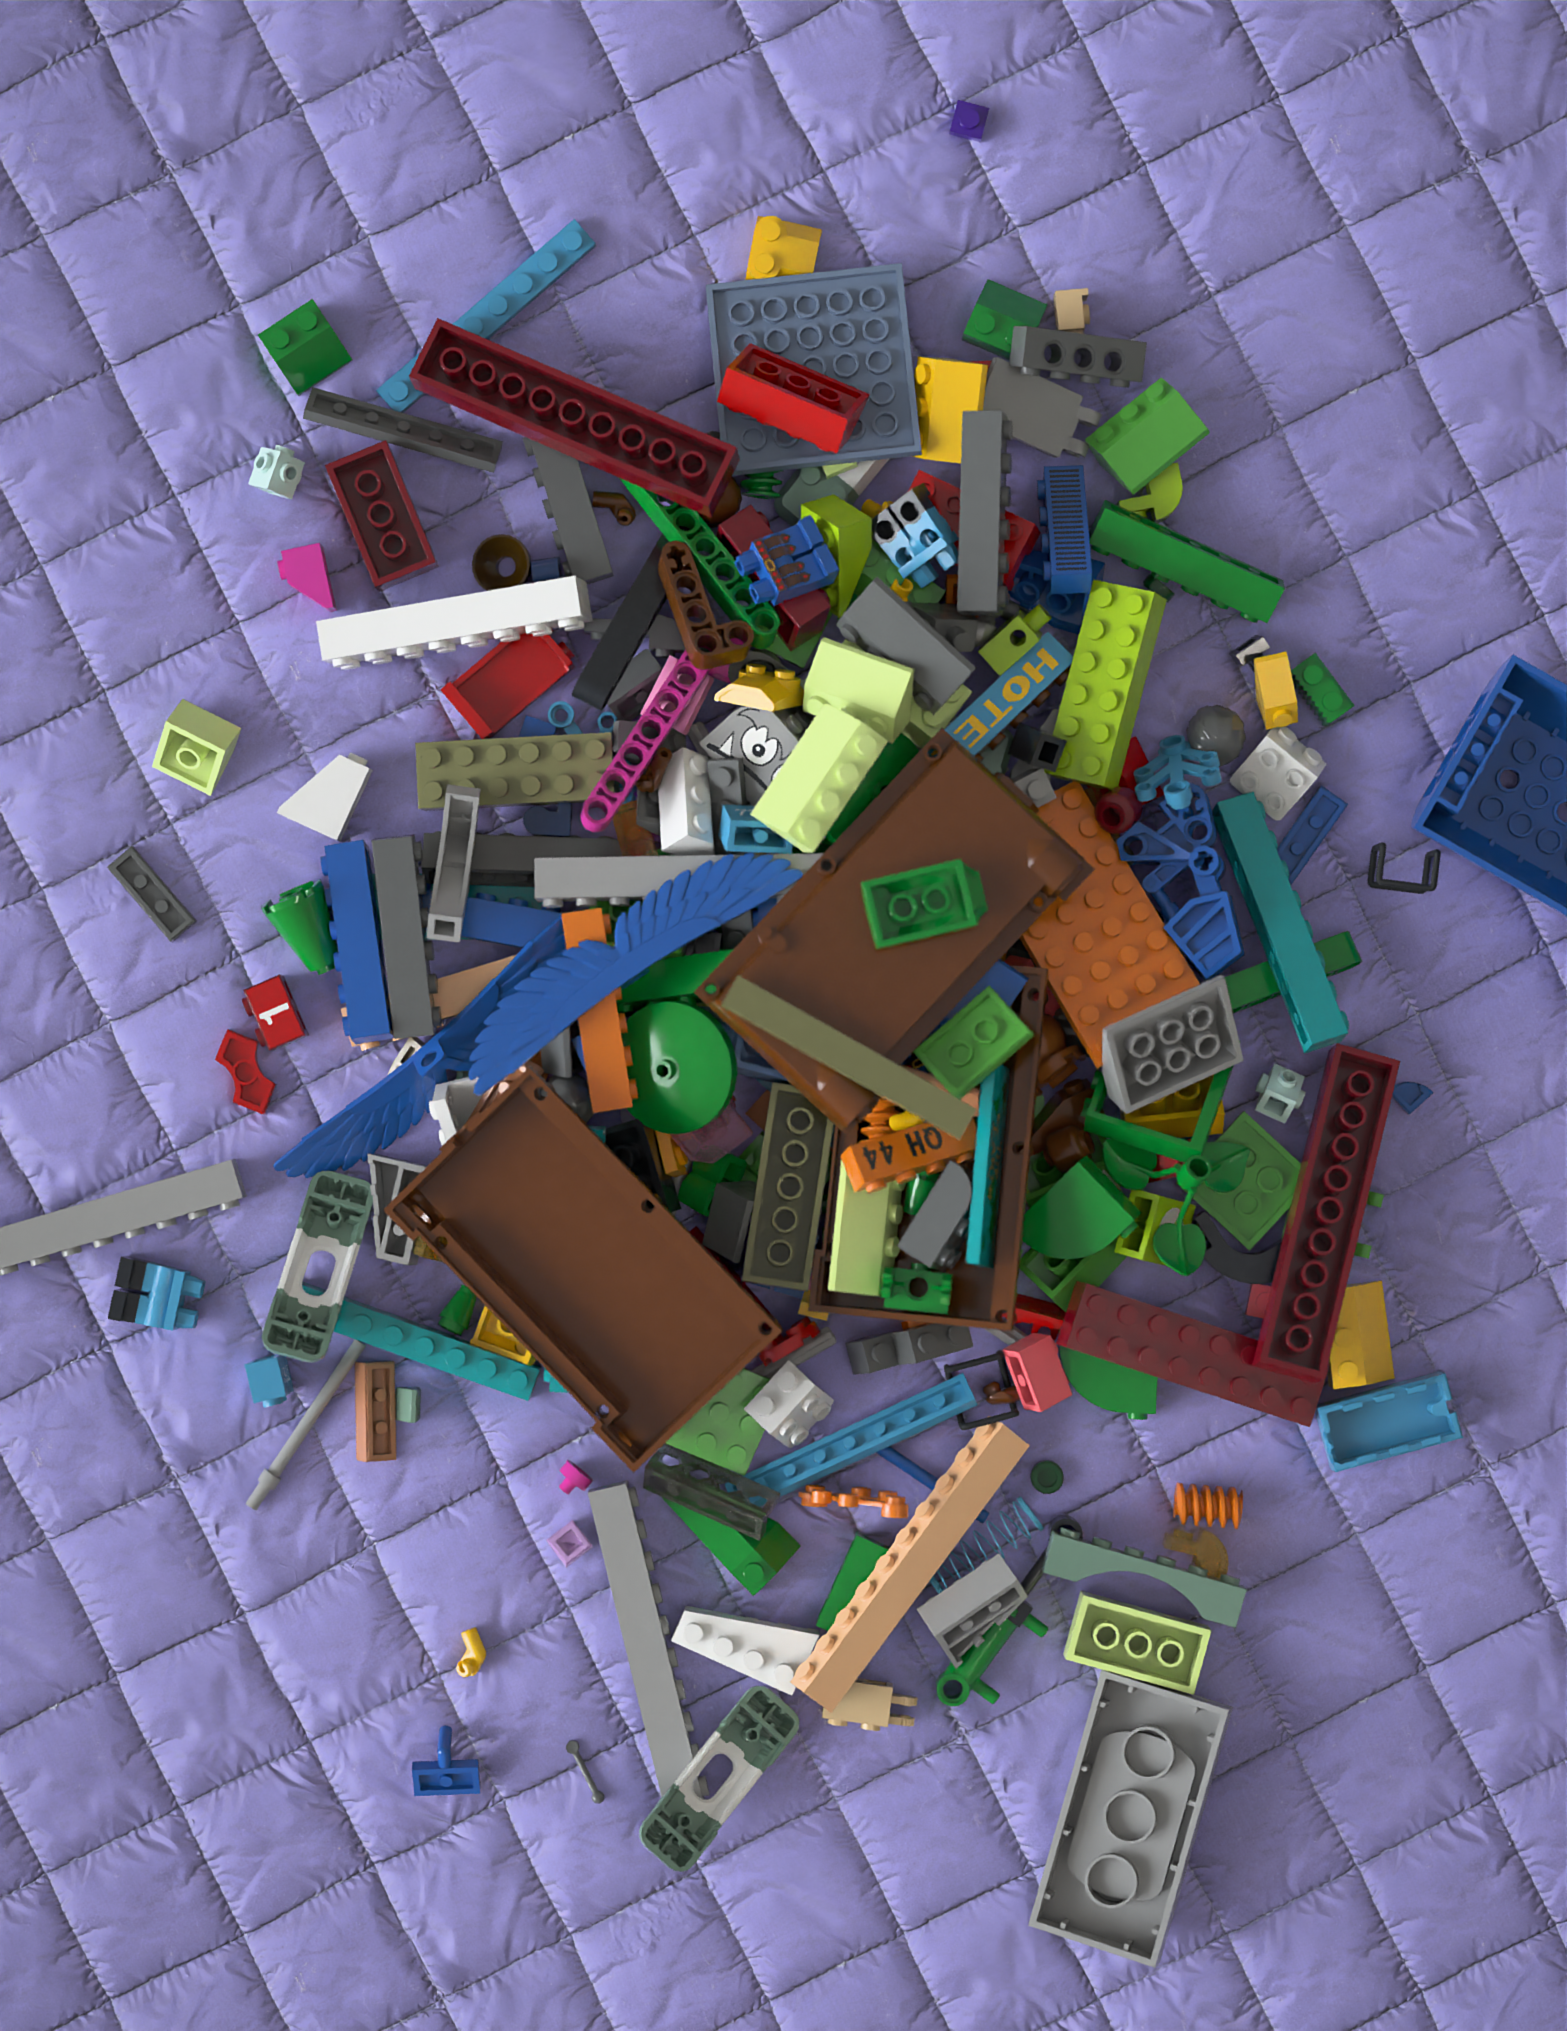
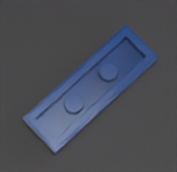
[1276,785,1348,885]

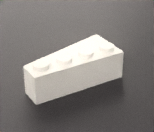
[671,1606,819,1695]

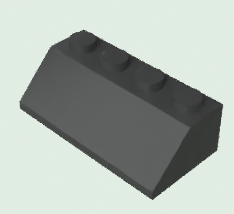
[836,577,976,715]

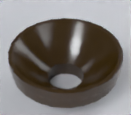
[472,534,532,591]

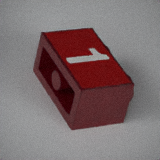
[242,975,309,1051]

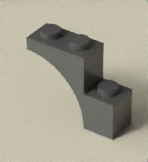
[845,1323,974,1375]

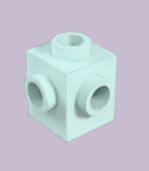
[248,445,305,499]
[1255,1064,1306,1123]

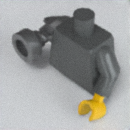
[890,579,1010,652]

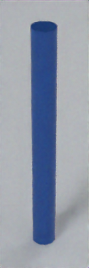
[876,1446,989,1524]

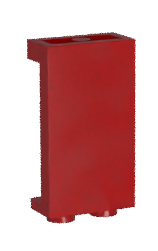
[440,629,575,739]

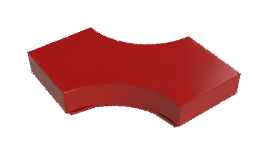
[215,1029,277,1115]

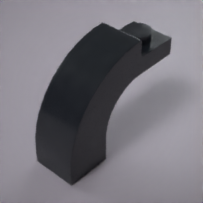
[1193,1210,1283,1284]

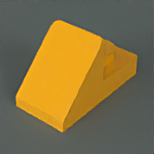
[655,1130,703,1177]

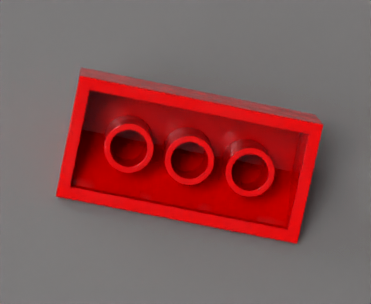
[717,343,870,453]

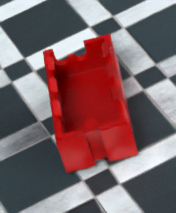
[908,470,1041,591]

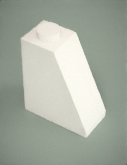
[277,753,373,842]

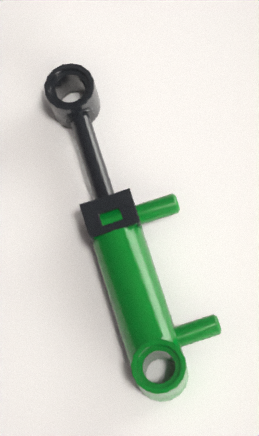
[936,1515,1083,1706]

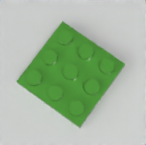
[1176,1111,1301,1251]
[666,1367,771,1476]

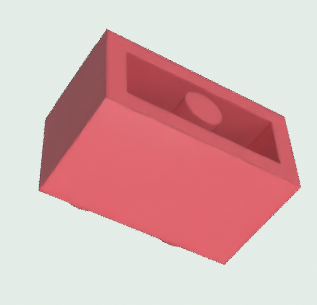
[1002,1333,1072,1412]

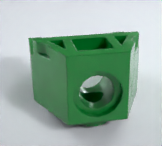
[881,1263,953,1314]

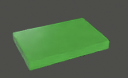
[913,985,1034,1099]

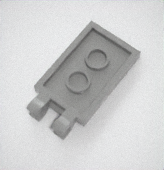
[983,357,1102,458]

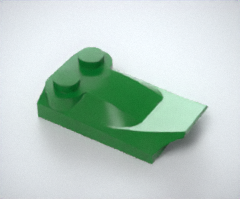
[861,859,988,949]

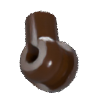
[636,747,672,793]

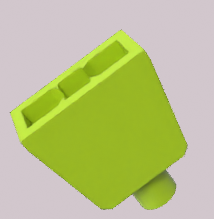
[978,604,1052,676]

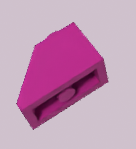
[277,543,337,612]

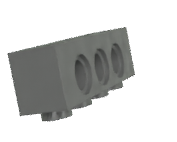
[1009,326,1147,388]

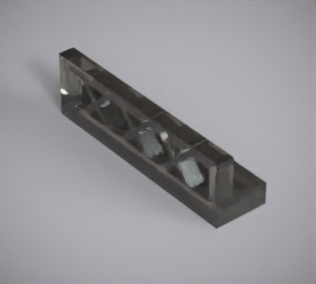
[643,1443,780,1541]

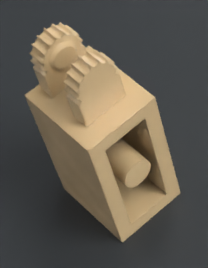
[822,1678,918,1731]

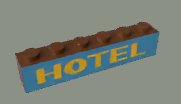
[928,632,1073,762]

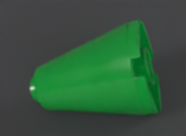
[261,879,338,975]

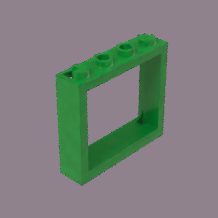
[1080,1041,1240,1163]

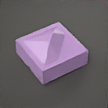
[546,1520,593,1568]

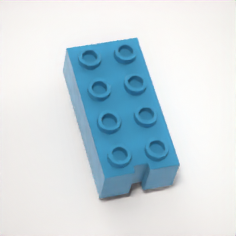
[1315,1371,1463,1472]

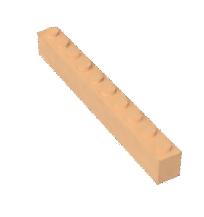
[790,1416,1030,1713]

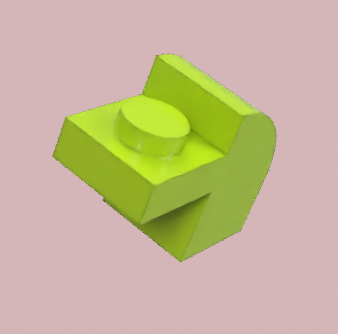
[1117,462,1183,523]

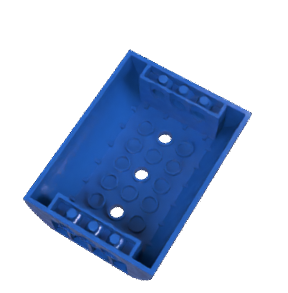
[1411,654,1567,917]

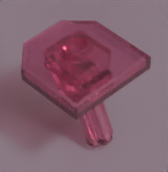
[670,1095,753,1164]

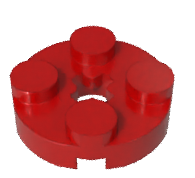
[758,1316,821,1366]

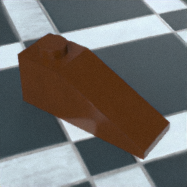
[1018,1078,1105,1156]

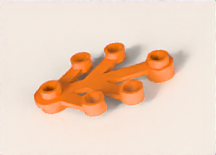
[798,1485,909,1518]

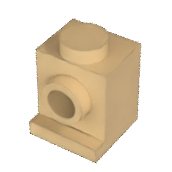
[1053,288,1090,334]

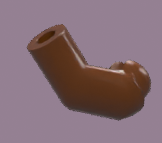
[592,491,636,526]
[983,1381,1020,1405]

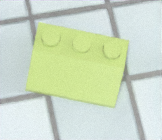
[803,637,914,743]

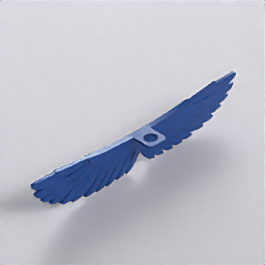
[469,852,803,1096]
[273,915,567,1178]

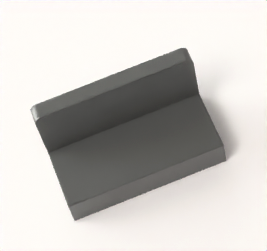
[607,649,663,721]

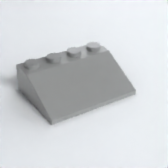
[1102,975,1244,1114]

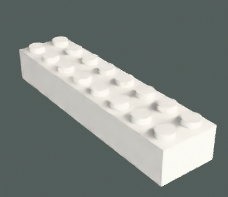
[316,576,593,670]

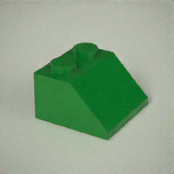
[962,279,1048,360]
[258,299,353,396]

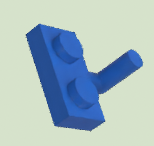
[412,1725,481,1796]

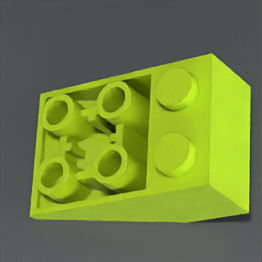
[801,494,872,618]

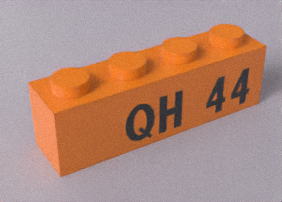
[841,1117,977,1194]

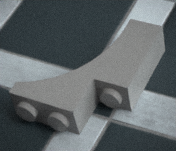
[427,784,481,942]

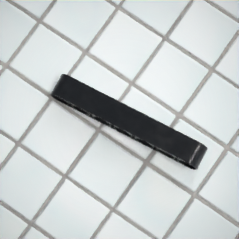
[572,526,690,711]

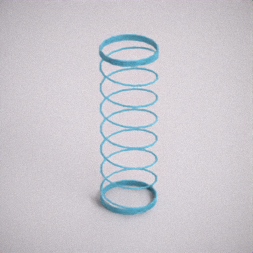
[930,1496,1044,1593]

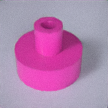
[559,1460,593,1495]

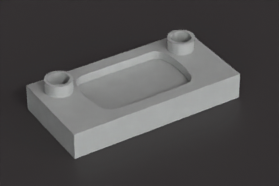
[1028,1670,1233,1968]

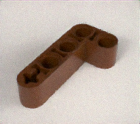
[658,541,754,670]

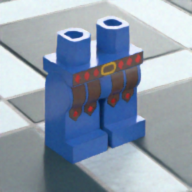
[735,515,839,606]

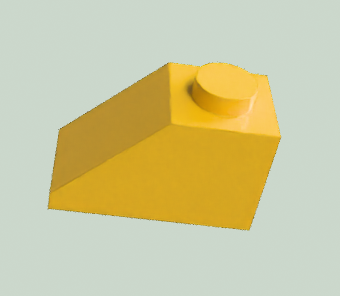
[1254,651,1298,730]

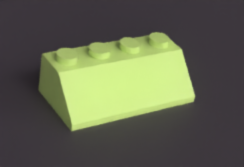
[751,703,888,853]
[828,1159,906,1297]

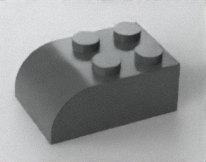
[897,1160,974,1272]

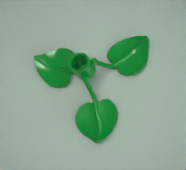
[1102,1139,1250,1276]

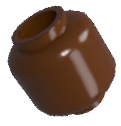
[1043,1125,1095,1173]

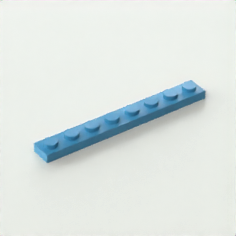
[376,219,596,413]
[725,1373,978,1516]

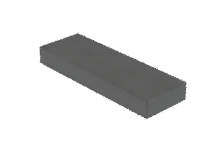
[107,846,197,942]

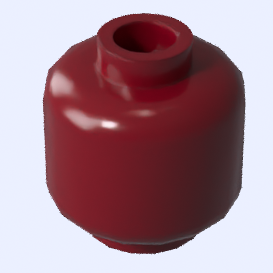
[1094,786,1143,834]

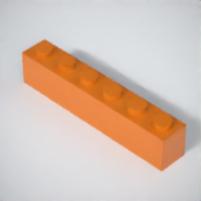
[561,908,638,1113]

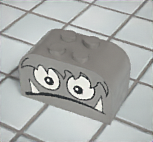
[699,706,812,806]

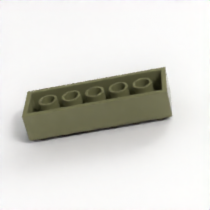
[415,732,620,811]
[741,1082,834,1292]

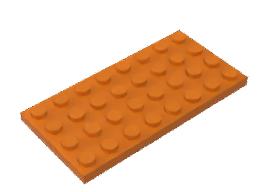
[1020,781,1200,1069]

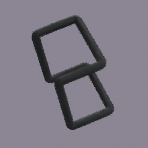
[1367,842,1441,894]
[944,1350,1019,1431]

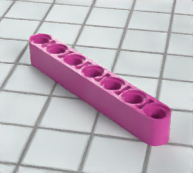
[581,646,712,832]

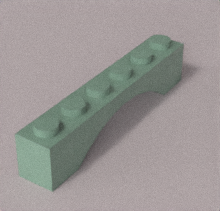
[1041,1527,1247,1628]

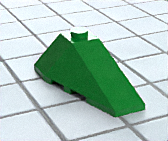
[662,1474,801,1596]

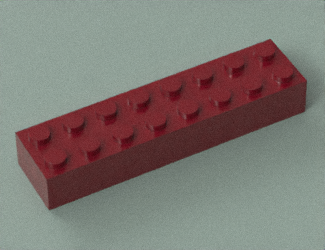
[1056,1280,1330,1427]

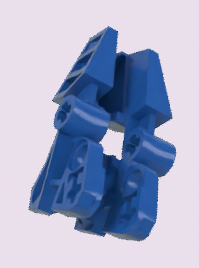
[1116,783,1245,982]

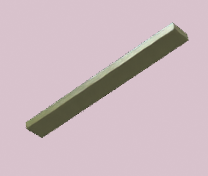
[721,975,977,1140]

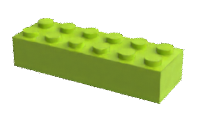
[1044,579,1167,790]

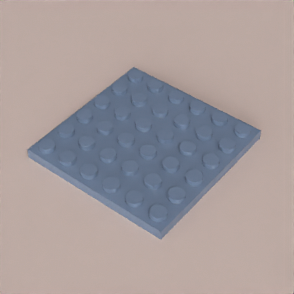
[706,263,922,476]

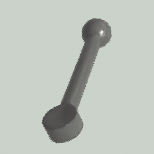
[566,1740,605,1804]

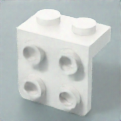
[1230,727,1326,821]
[429,1077,483,1146]
[744,1360,834,1448]

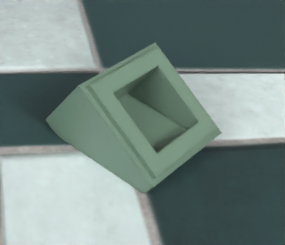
[395,1387,421,1423]

